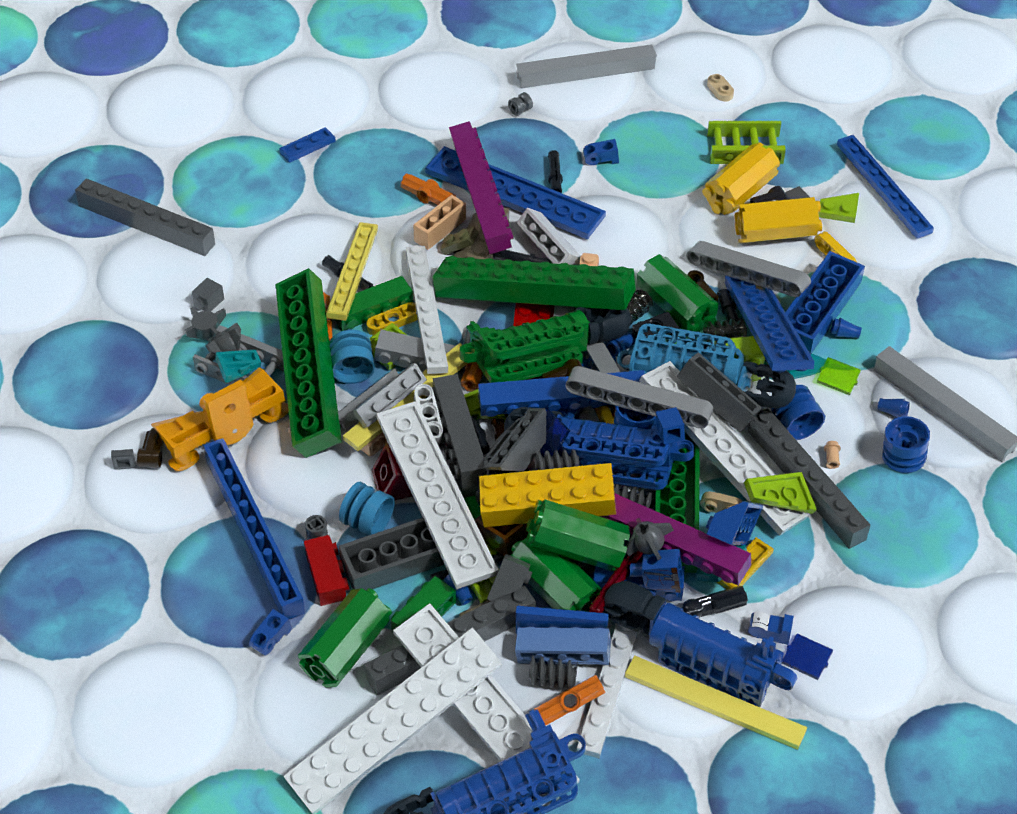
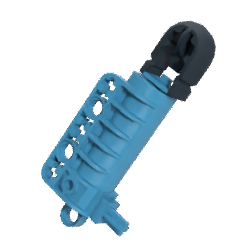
[617,324,796,408]

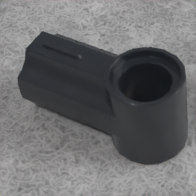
[750,186,790,203]

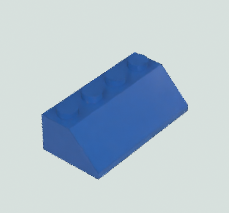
[706,501,764,546]

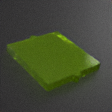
[817,357,861,395]

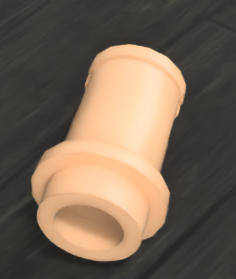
[824,441,841,469]

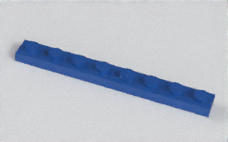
[837,135,934,239]

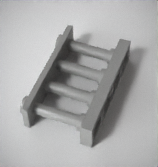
[193,325,284,385]
[338,363,427,432]

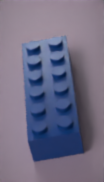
[785,251,865,355]

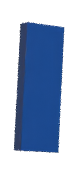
[279,127,336,163]

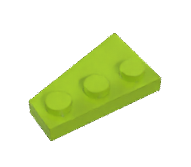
[744,472,817,514]

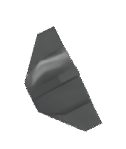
[185,307,226,340]
[205,323,241,354]
[626,518,674,560]

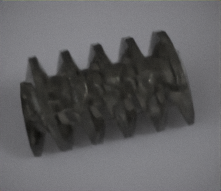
[627,289,653,325]
[703,318,747,342]

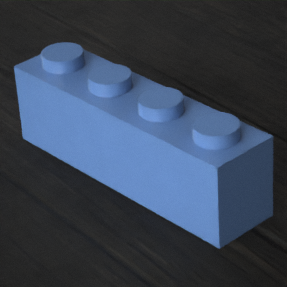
[515,627,611,665]

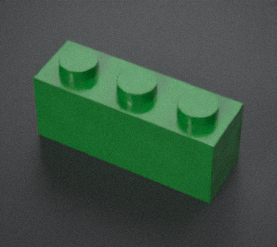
[391,576,456,633]

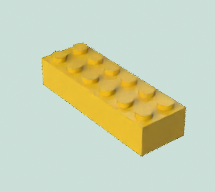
[479,463,616,527]

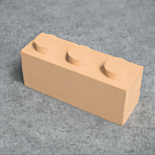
[413,195,466,250]

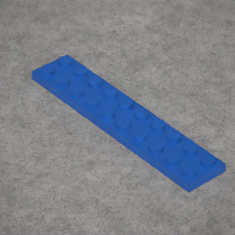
[425,146,606,239]
[724,276,815,372]

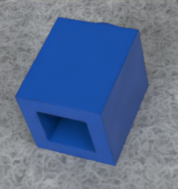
[656,407,685,445]

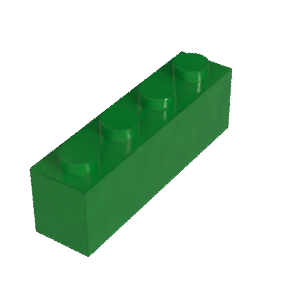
[334,276,413,331]

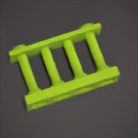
[707,121,786,164]

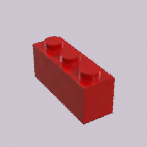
[304,535,349,606]

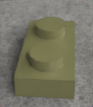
[440,227,479,255]

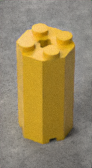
[702,142,780,215]
[734,197,822,243]

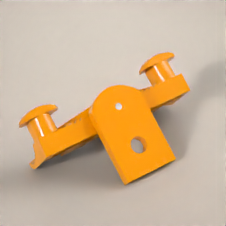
[151,367,289,471]

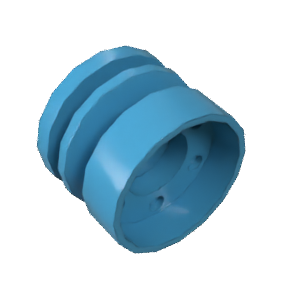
[329,330,375,384]
[339,481,395,536]

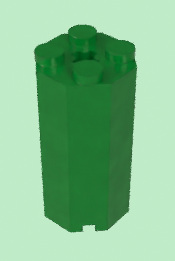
[636,254,719,332]
[526,499,630,572]
[511,538,602,612]
[298,588,392,688]

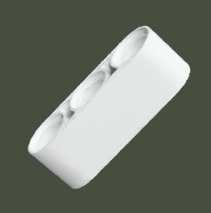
[414,384,443,445]

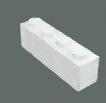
[516,208,581,265]

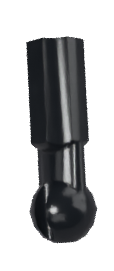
[681,586,748,618]

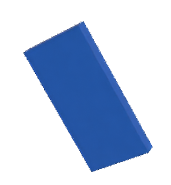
[516,606,609,634]

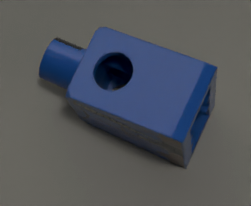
[630,549,683,593]

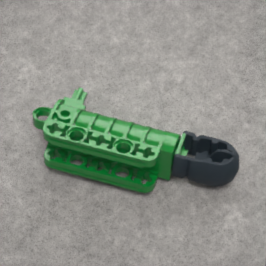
[459,307,631,383]

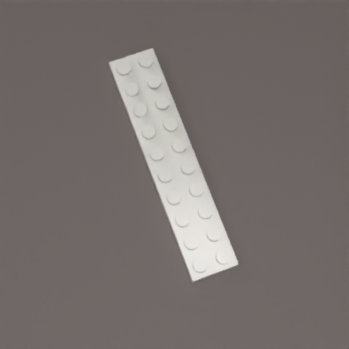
[639,361,810,536]
[377,401,499,589]
[393,604,580,806]
[284,627,502,814]

